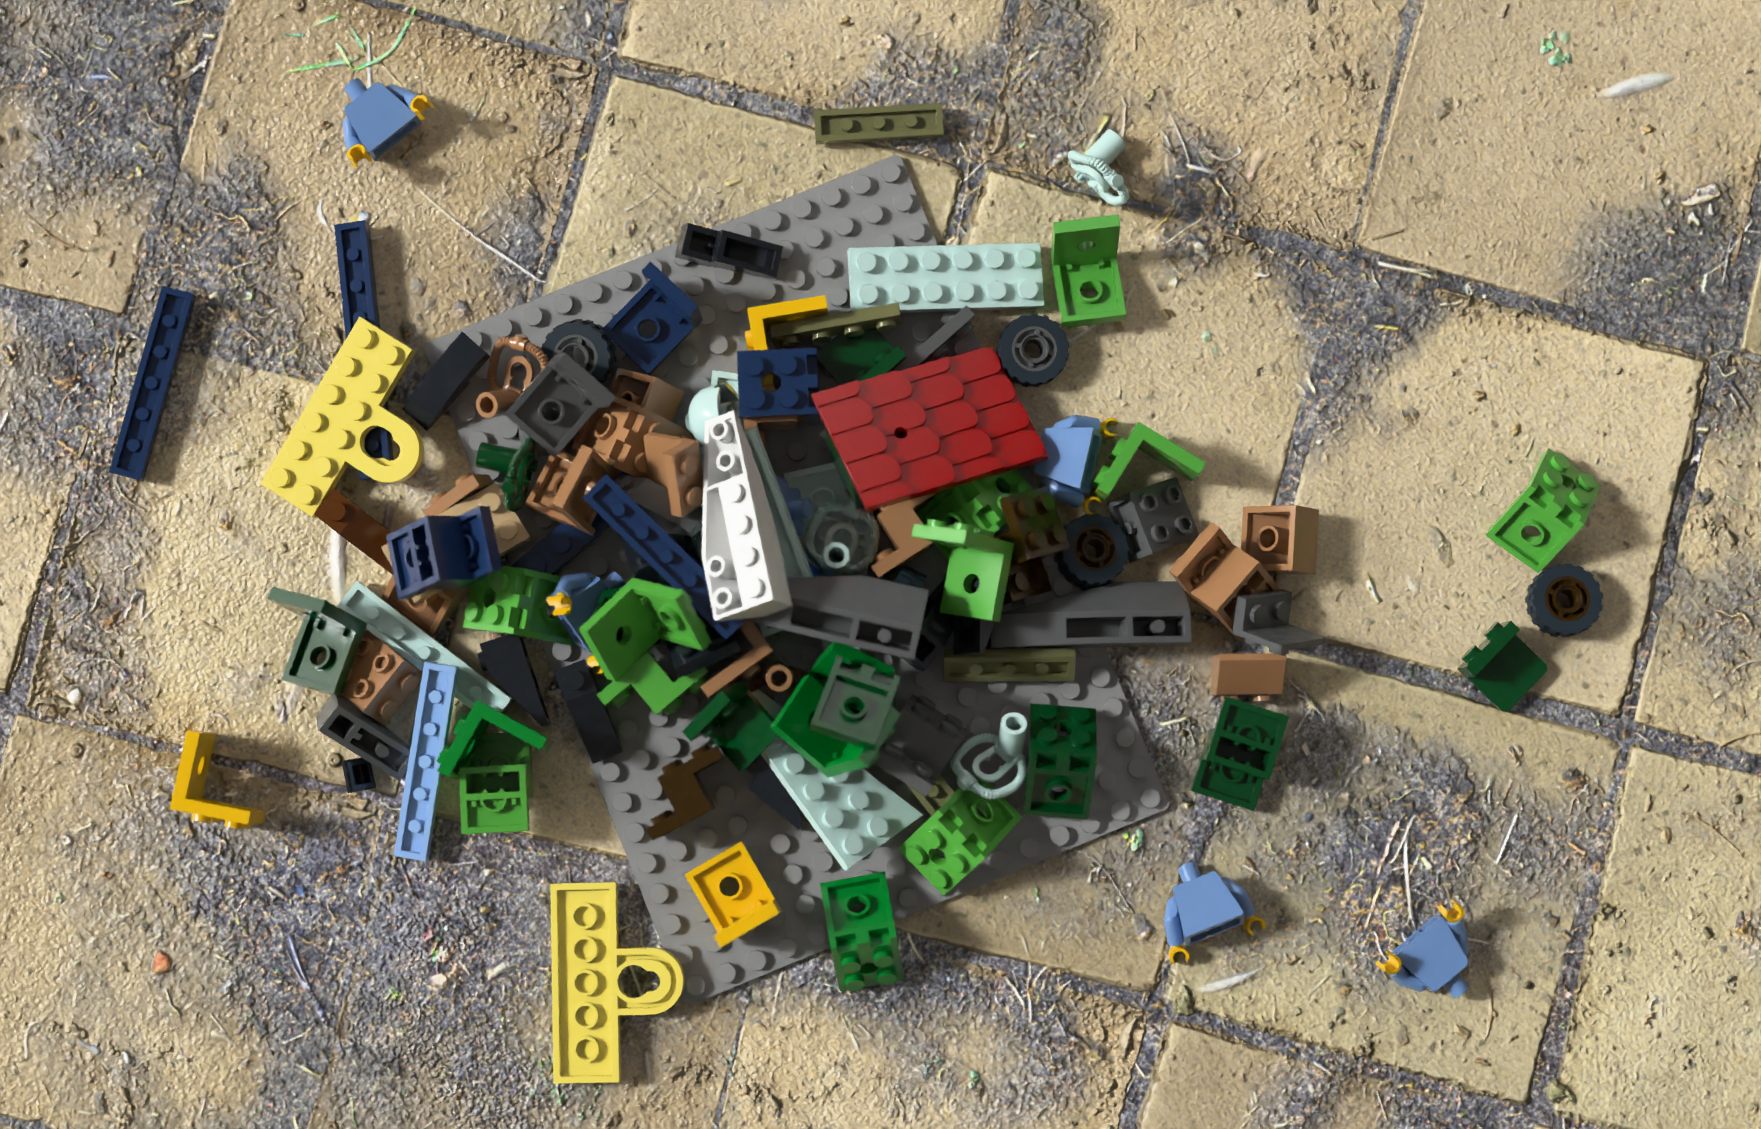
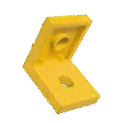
[745,295,828,389]
[170,730,266,830]
[684,841,781,948]

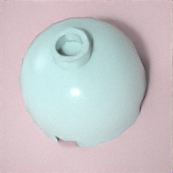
[685,383,744,446]

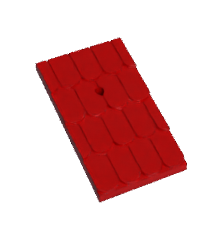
[811,347,1049,512]

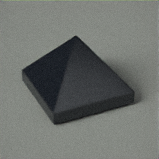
[341,758,376,793]

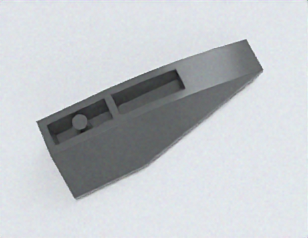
[747,575,929,659]
[990,581,1192,649]

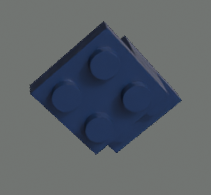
[386,506,502,599]

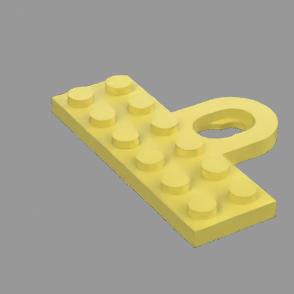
[260,317,424,518]
[550,882,685,1084]

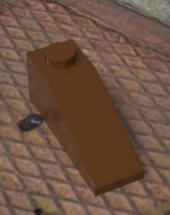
[314,489,393,575]

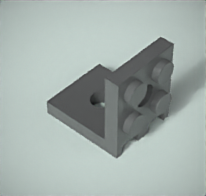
[503,353,616,458]

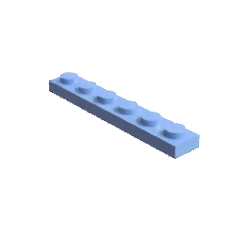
[394,661,459,862]

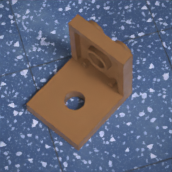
[572,395,696,479]
[524,445,620,536]
[701,620,775,700]

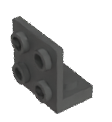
[1107,477,1199,563]
[1232,589,1325,655]

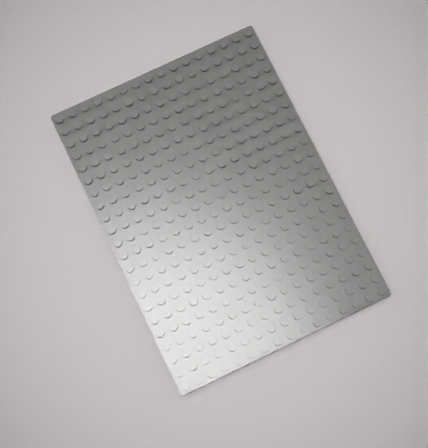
[425,155,1169,1005]

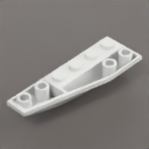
[702,410,792,621]

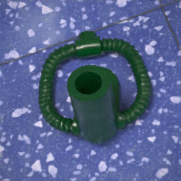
[476,437,538,512]

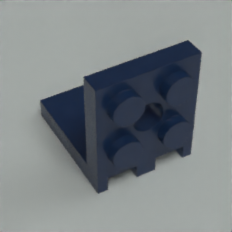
[604,261,703,376]
[737,348,820,425]

